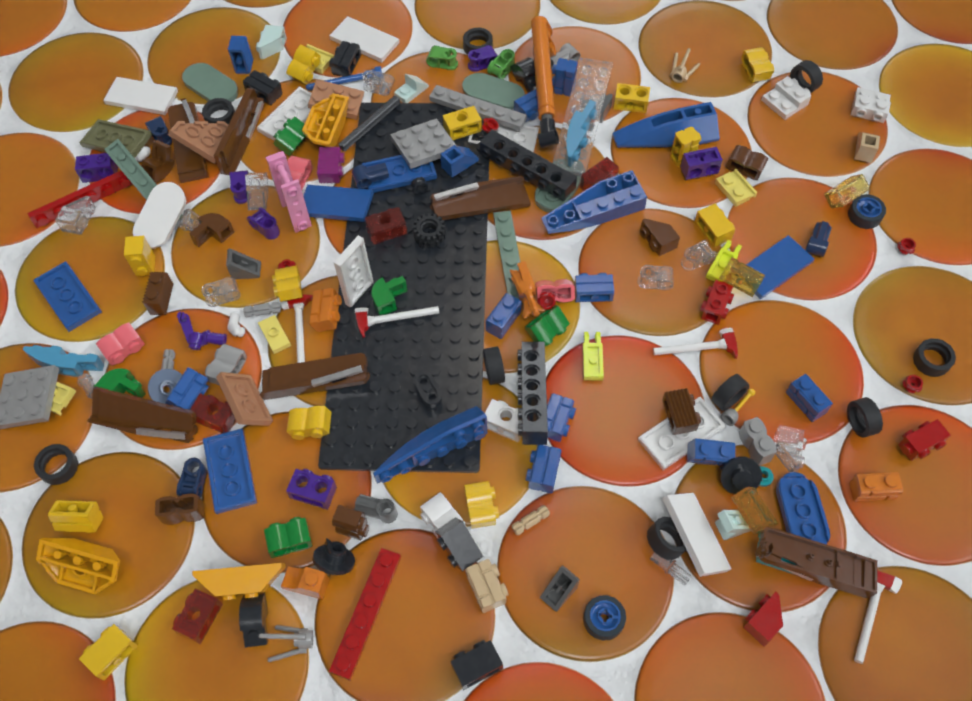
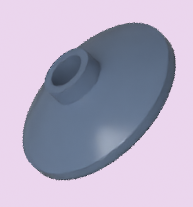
[148,369,182,404]

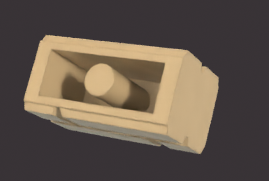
[465,559,509,613]

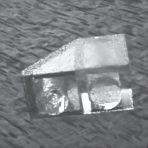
[245,172,269,210]
[55,196,96,235]
[774,425,807,472]

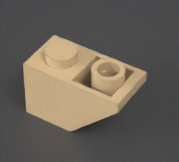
[854,132,880,163]

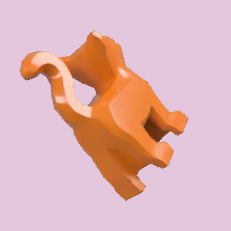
[510,261,545,319]

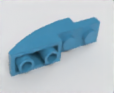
[566,100,597,167]
[23,345,104,377]

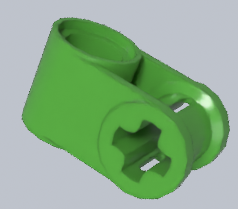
[426,45,458,70]
[487,49,515,80]

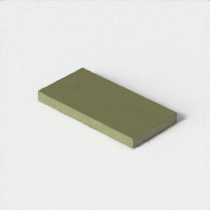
[79,119,152,158]

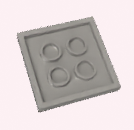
[390,119,456,169]
[0,365,59,429]

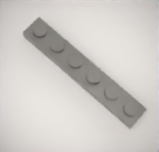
[429,85,527,131]

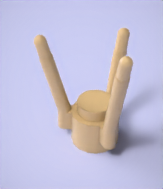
[670,48,700,83]

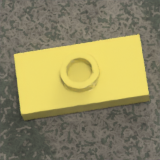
[258,315,291,354]

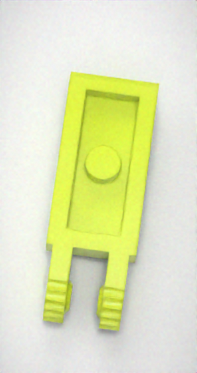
[705,240,742,282]
[583,332,604,381]

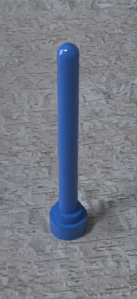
[306,66,383,90]

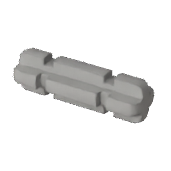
[243,302,281,317]
[161,349,175,370]

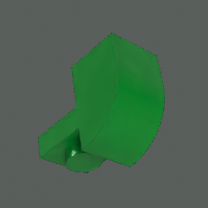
[372,276,407,316]
[94,368,145,398]

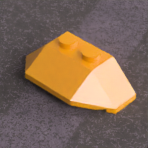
[302,93,349,147]
[36,538,120,594]
[192,563,286,600]

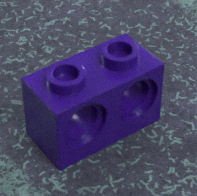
[680,147,723,180]
[75,153,118,183]
[286,469,337,510]

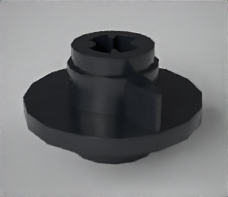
[719,457,762,495]
[312,538,355,575]

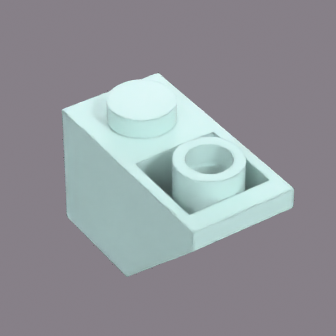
[256,25,287,59]

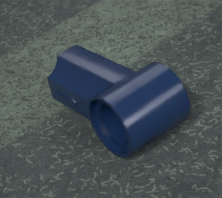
[352,162,389,189]
[806,221,832,257]

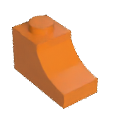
[281,566,330,600]

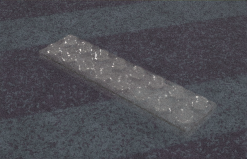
[553,58,613,177]

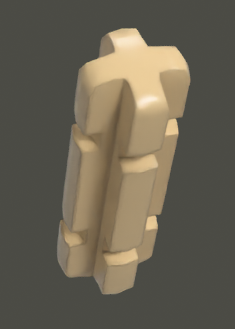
[512,505,550,535]

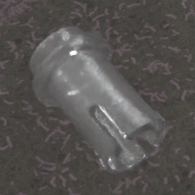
[77,373,95,398]

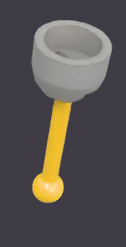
[721,389,755,426]

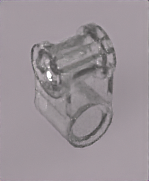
[362,70,395,96]
[681,240,718,271]
[637,265,674,290]
[202,277,241,307]

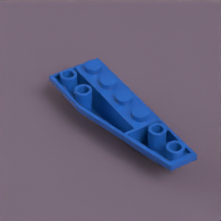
[612,102,720,147]
[541,170,647,234]
[373,406,488,484]

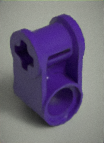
[468,45,498,72]
[230,170,250,204]
[247,207,280,240]

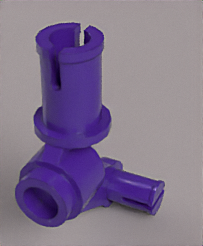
[177,312,227,350]

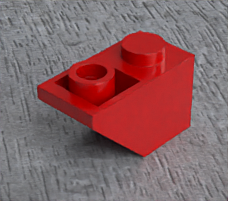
[743,591,783,647]

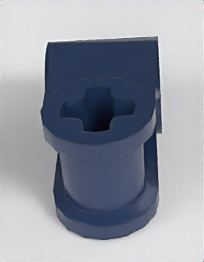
[145,116,172,145]
[176,457,207,498]

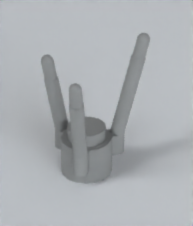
[259,625,313,662]

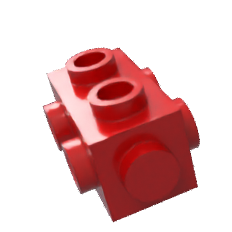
[700,280,734,325]
[898,419,951,461]

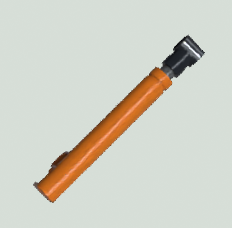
[531,16,559,148]

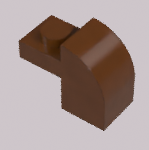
[142,140,174,182]
[189,213,234,247]

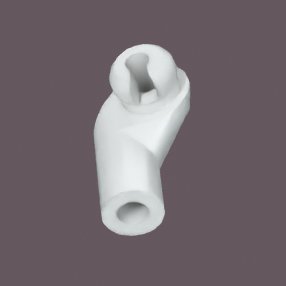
[135,146,151,162]
[227,313,245,337]

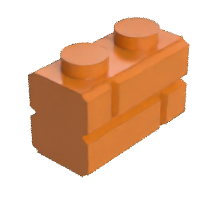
[309,288,342,332]
[850,472,903,502]

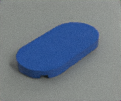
[776,472,830,545]

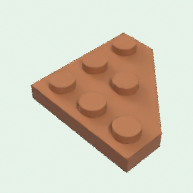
[168,121,229,164]

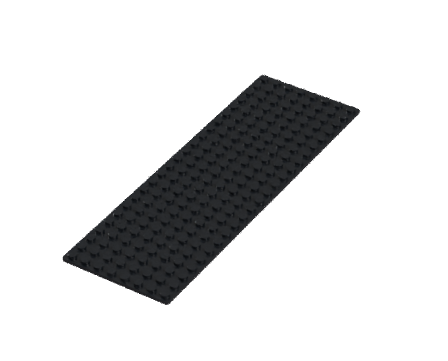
[318,102,490,473]

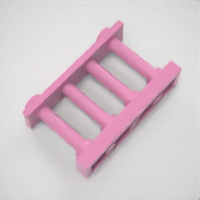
[266,151,312,233]

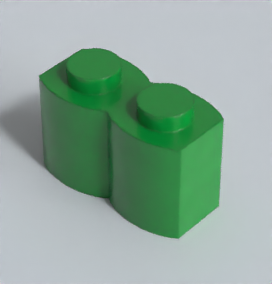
[273,116,306,157]
[524,305,570,347]
[264,517,313,558]

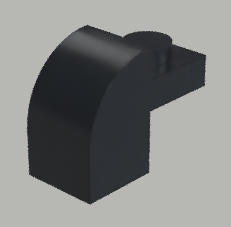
[510,57,536,93]
[239,593,269,648]

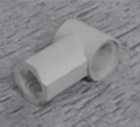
[550,43,581,70]

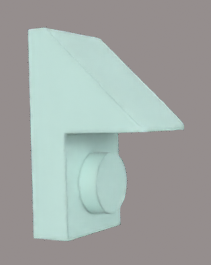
[394,74,429,103]
[715,510,753,540]

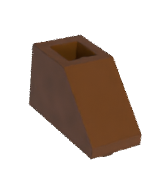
[640,219,680,256]

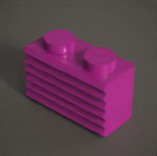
[317,147,345,184]

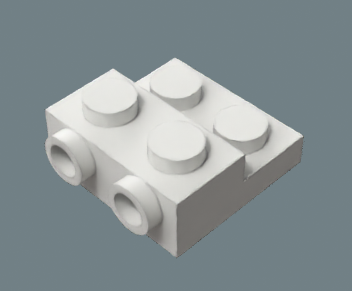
[761,76,812,120]
[851,87,891,123]

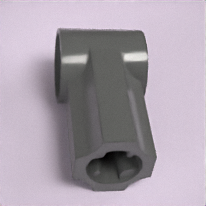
[355,494,398,524]

